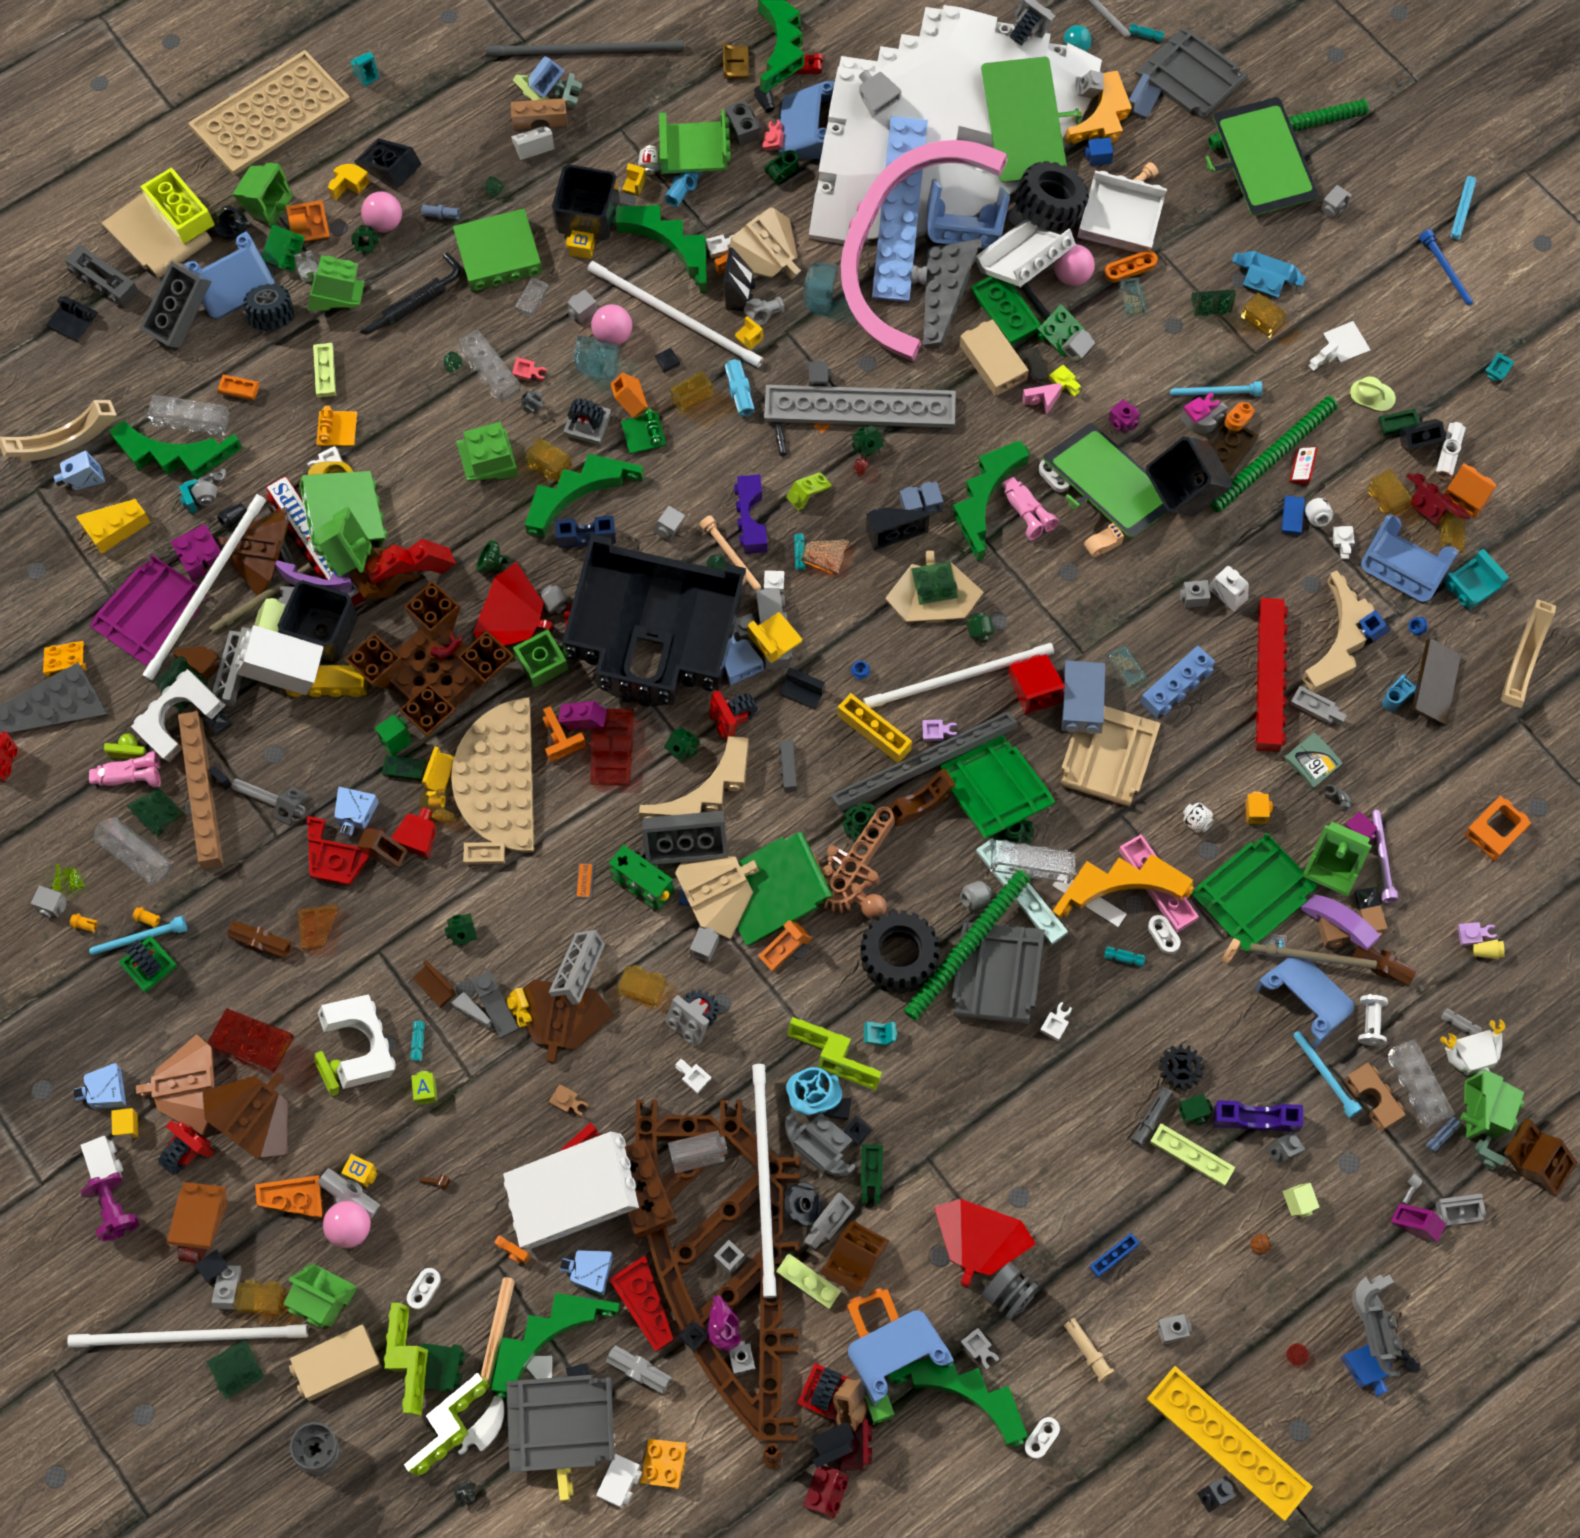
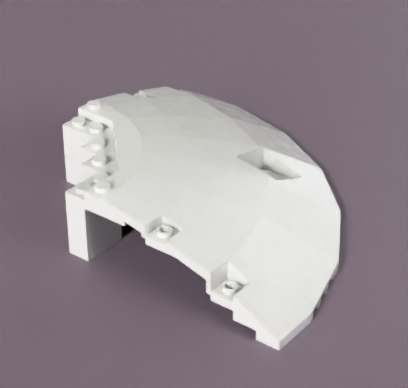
[809,5,1102,244]

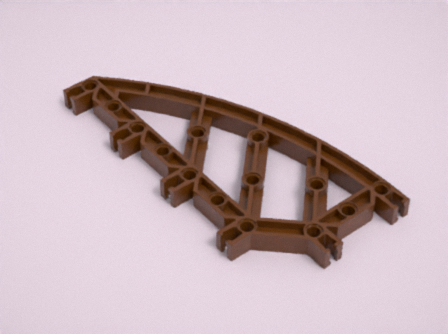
[635,1100,800,1443]

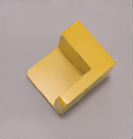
[622,163,647,196]
[735,316,763,350]
[112,1108,138,1138]

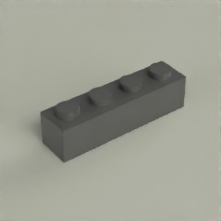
[778,740,797,792]

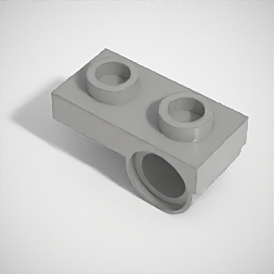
[211,1266,242,1309]

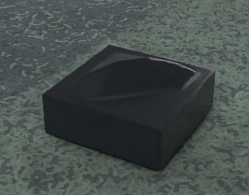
[655,348,680,373]
[204,710,233,737]
[208,766,231,790]
[1355,887,1380,911]
[843,1115,873,1145]
[678,1320,709,1352]

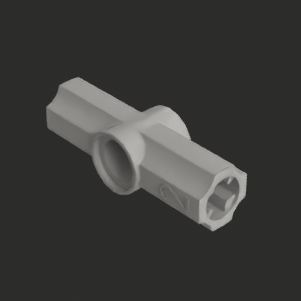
[318,1168,380,1220]
[606,1345,672,1394]

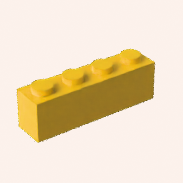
[285,665,367,697]
[838,693,912,763]

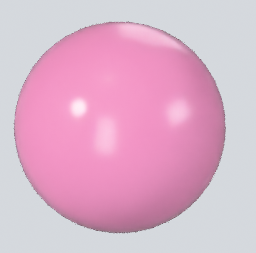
[361,191,402,233]
[1054,244,1095,286]
[591,304,632,346]
[323,1201,371,1249]

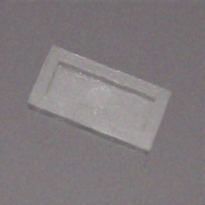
[515,277,549,317]

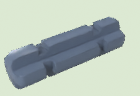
[1426,1117,1461,1152]

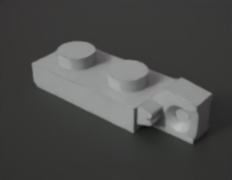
[1290,686,1347,726]
[804,1192,855,1249]

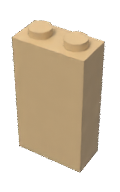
[960,319,1029,396]
[289,1324,382,1402]

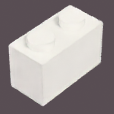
[81,1136,123,1179]
[596,1454,642,1509]

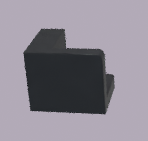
[195,1249,228,1286]

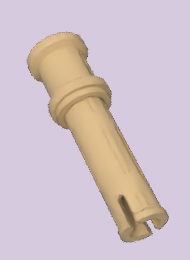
[1064,1318,1115,1383]

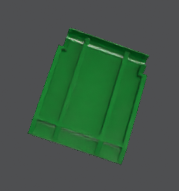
[940,734,1056,839]
[737,832,833,946]
[1191,833,1318,953]

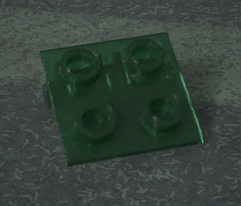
[912,561,958,605]
[127,787,185,836]
[206,1340,265,1400]

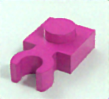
[1183,393,1220,424]

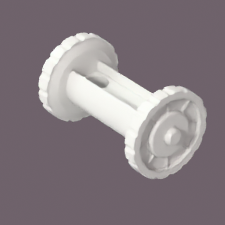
[1358,995,1388,1046]

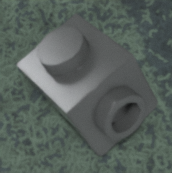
[1266,1132,1305,1166]

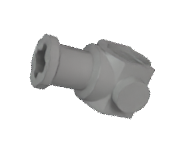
[744,297,784,326]

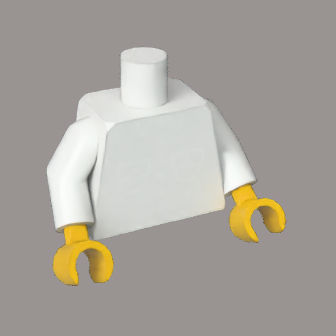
[1440,1019,1505,1076]

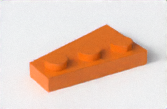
[255,1175,324,1219]

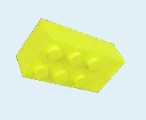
[140,167,214,244]

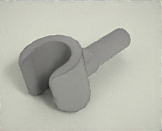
[1402,1174,1422,1204]

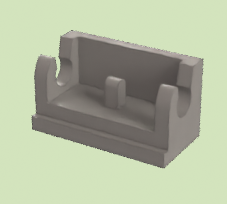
[1435,1194,1486,1226]

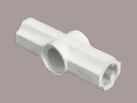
[1435,422,1466,480]

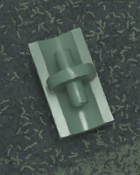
[551,73,582,109]

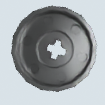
[981,1261,1039,1321]
[289,1422,340,1476]

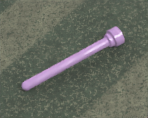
[1372,810,1399,903]

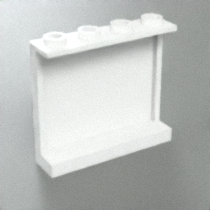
[1077,170,1167,253]
[976,219,1076,287]

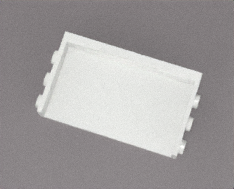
[503,1132,639,1249]

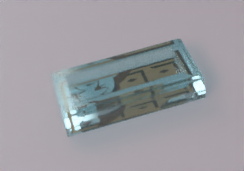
[1120,277,1145,315]
[1108,645,1146,688]

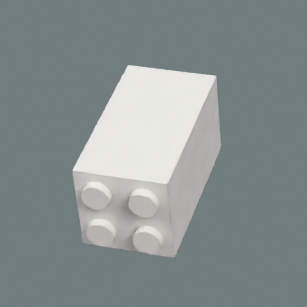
[235,625,323,695]

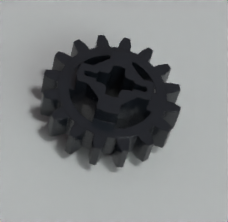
[1158,1044,1205,1091]

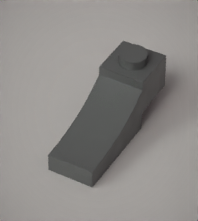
[471,970,519,1039]

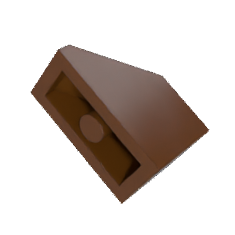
[172,646,221,682]

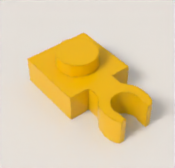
[506,988,532,1027]

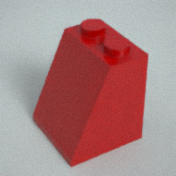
[1008,654,1065,715]

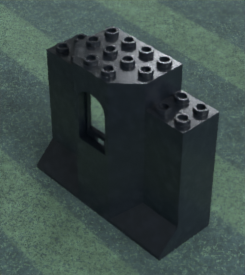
[562,534,746,707]

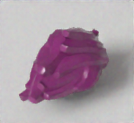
[708,1295,741,1352]

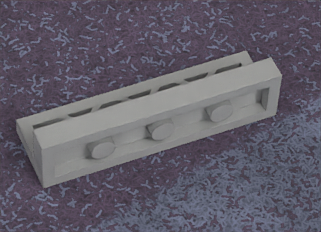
[212,627,250,707]
[549,930,605,1005]

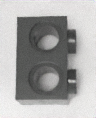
[725,100,761,146]

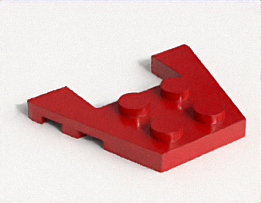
[307,816,384,886]

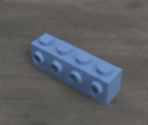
[1140,646,1215,718]

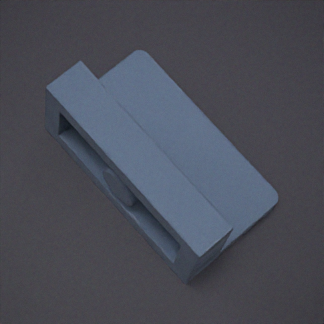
[1129,73,1161,119]

